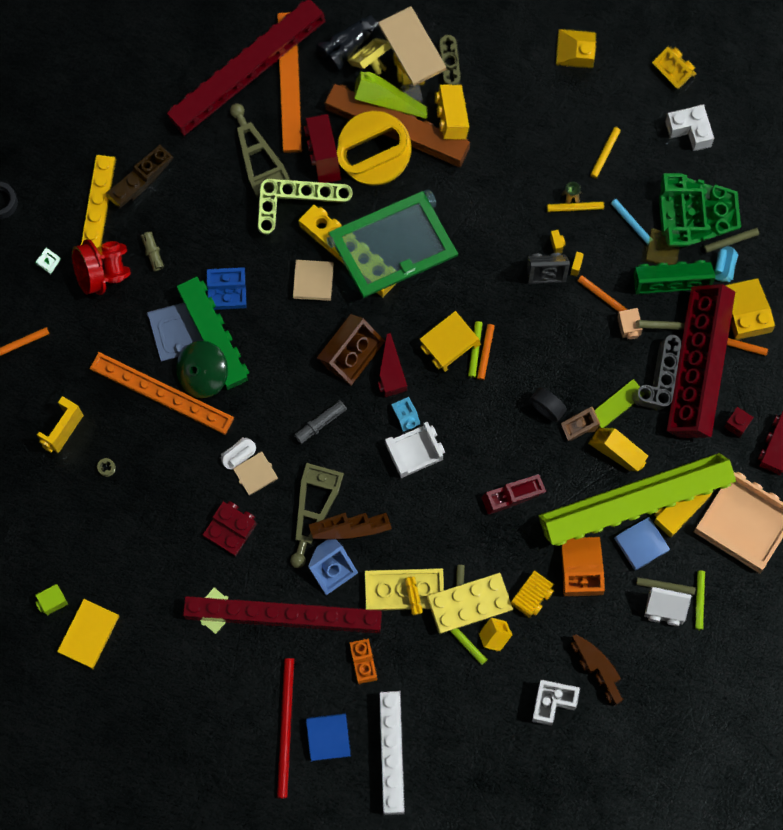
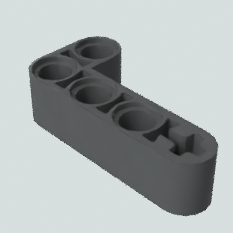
[632,335,681,410]

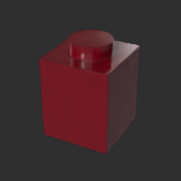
[724,407,754,438]

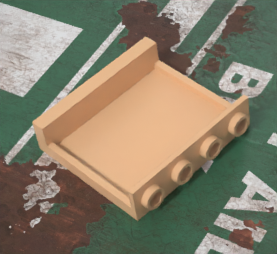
[694,472,783,573]

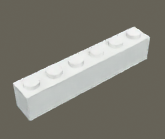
[380,692,404,815]

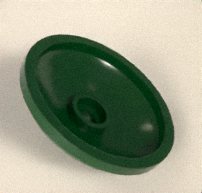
[176,341,228,398]

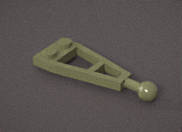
[230,103,290,198]
[290,463,344,568]

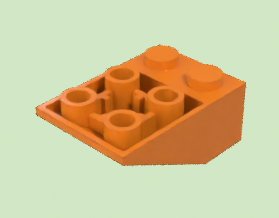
[561,537,605,596]

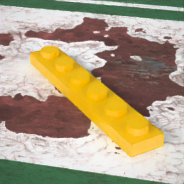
[81,155,116,248]

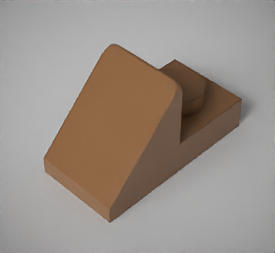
[561,407,600,441]

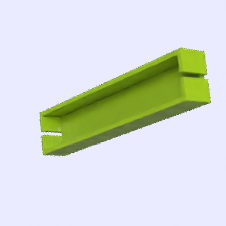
[538,453,736,546]

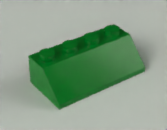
[634,260,715,294]

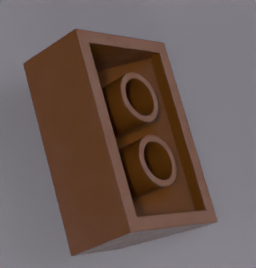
[317,314,385,385]

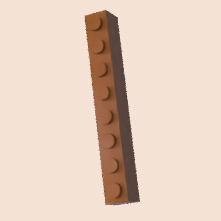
[325,84,470,167]

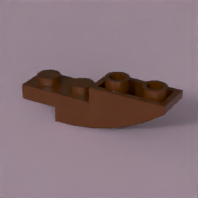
[570,634,623,706]

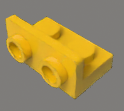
[652,47,696,89]

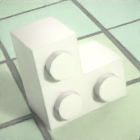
[665,105,714,151]
[532,680,580,725]

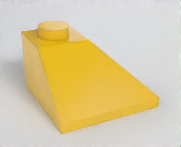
[556,29,596,68]

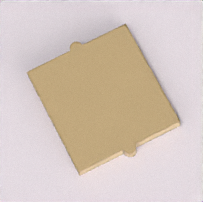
[233,452,278,496]

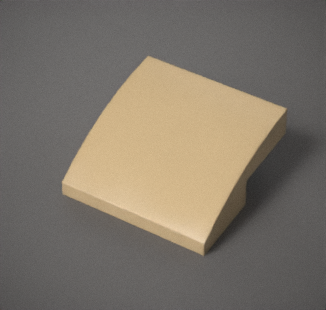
[293,260,334,301]

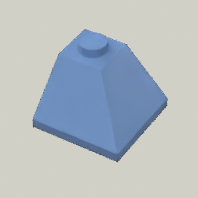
[308,539,358,595]

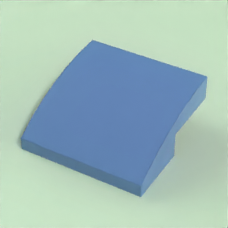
[614,517,670,571]

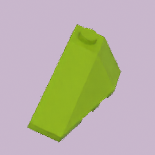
[355,72,427,118]

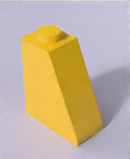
[588,428,648,472]

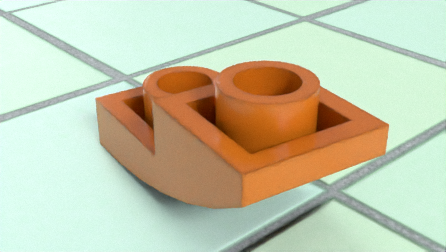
[350,639,377,684]

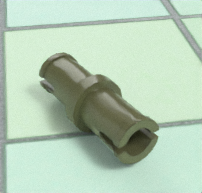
[141,232,164,271]

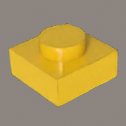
[550,230,565,253]

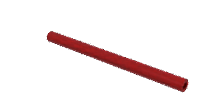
[277,658,294,798]

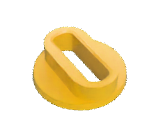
[337,111,411,185]

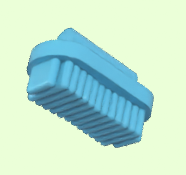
[714,246,738,283]

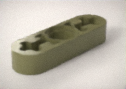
[440,35,460,85]

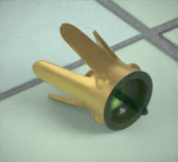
[562,182,581,204]

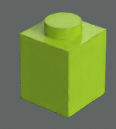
[35,584,68,615]

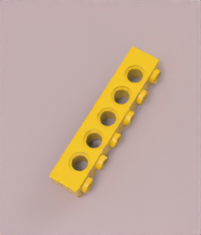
[299,205,396,297]

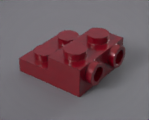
[203,501,257,557]

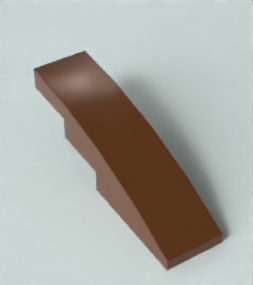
[309,513,392,539]

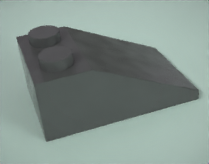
[527,253,570,284]

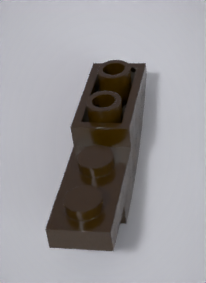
[106,145,173,209]

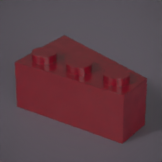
[304,114,341,183]

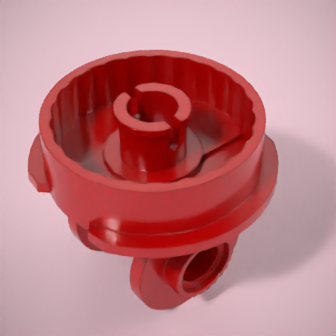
[72,239,131,295]

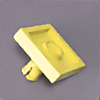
[348,38,391,75]

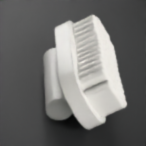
[220,437,256,469]

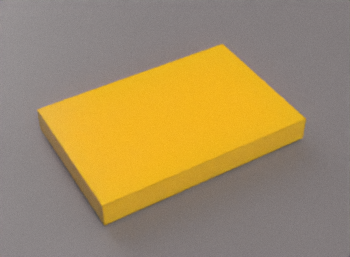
[57,599,119,669]

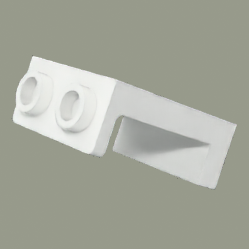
[385,422,445,478]

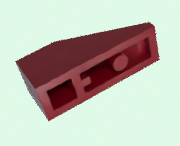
[377,333,407,397]

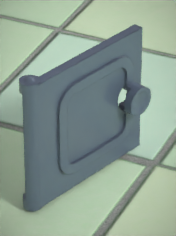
[147,303,203,362]

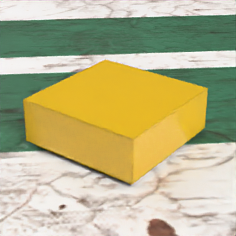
[570,252,584,276]

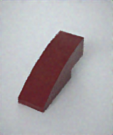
[481,474,546,515]

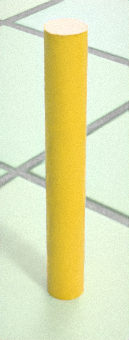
[590,127,621,178]
[547,202,604,212]

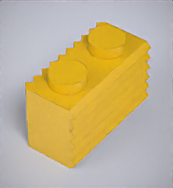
[511,570,554,618]

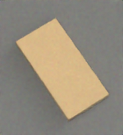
[378,7,446,86]

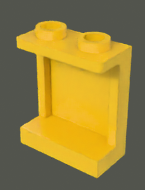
[420,311,481,372]
[37,396,84,453]

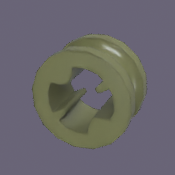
[97,458,116,477]

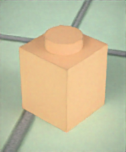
[617,308,643,339]

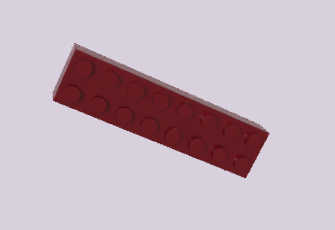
[667,284,736,438]

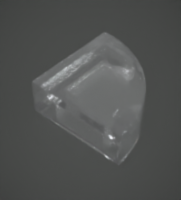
[401,84,422,102]

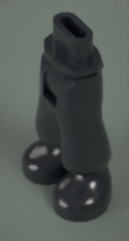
[316,15,379,72]

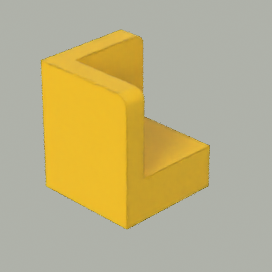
[479,618,512,651]

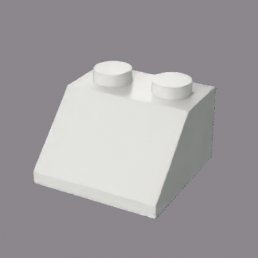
[644,587,691,626]

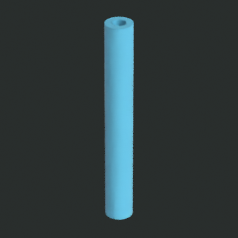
[611,199,653,245]

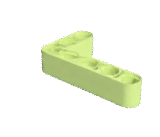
[257,179,353,235]

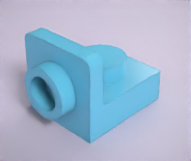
[391,397,420,431]

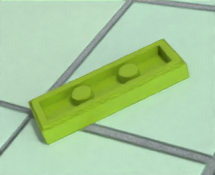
[594,379,645,428]

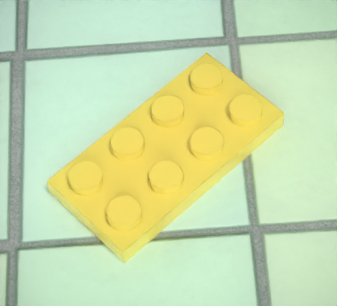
[365,569,444,610]
[427,573,513,634]

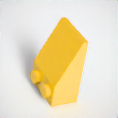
[725,278,775,340]

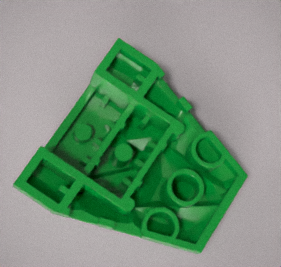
[659,173,741,246]

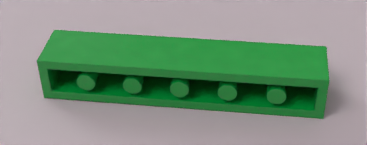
[177,277,249,390]

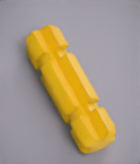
[405,576,422,615]

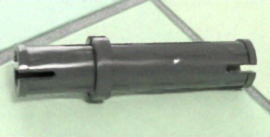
[294,400,347,444]

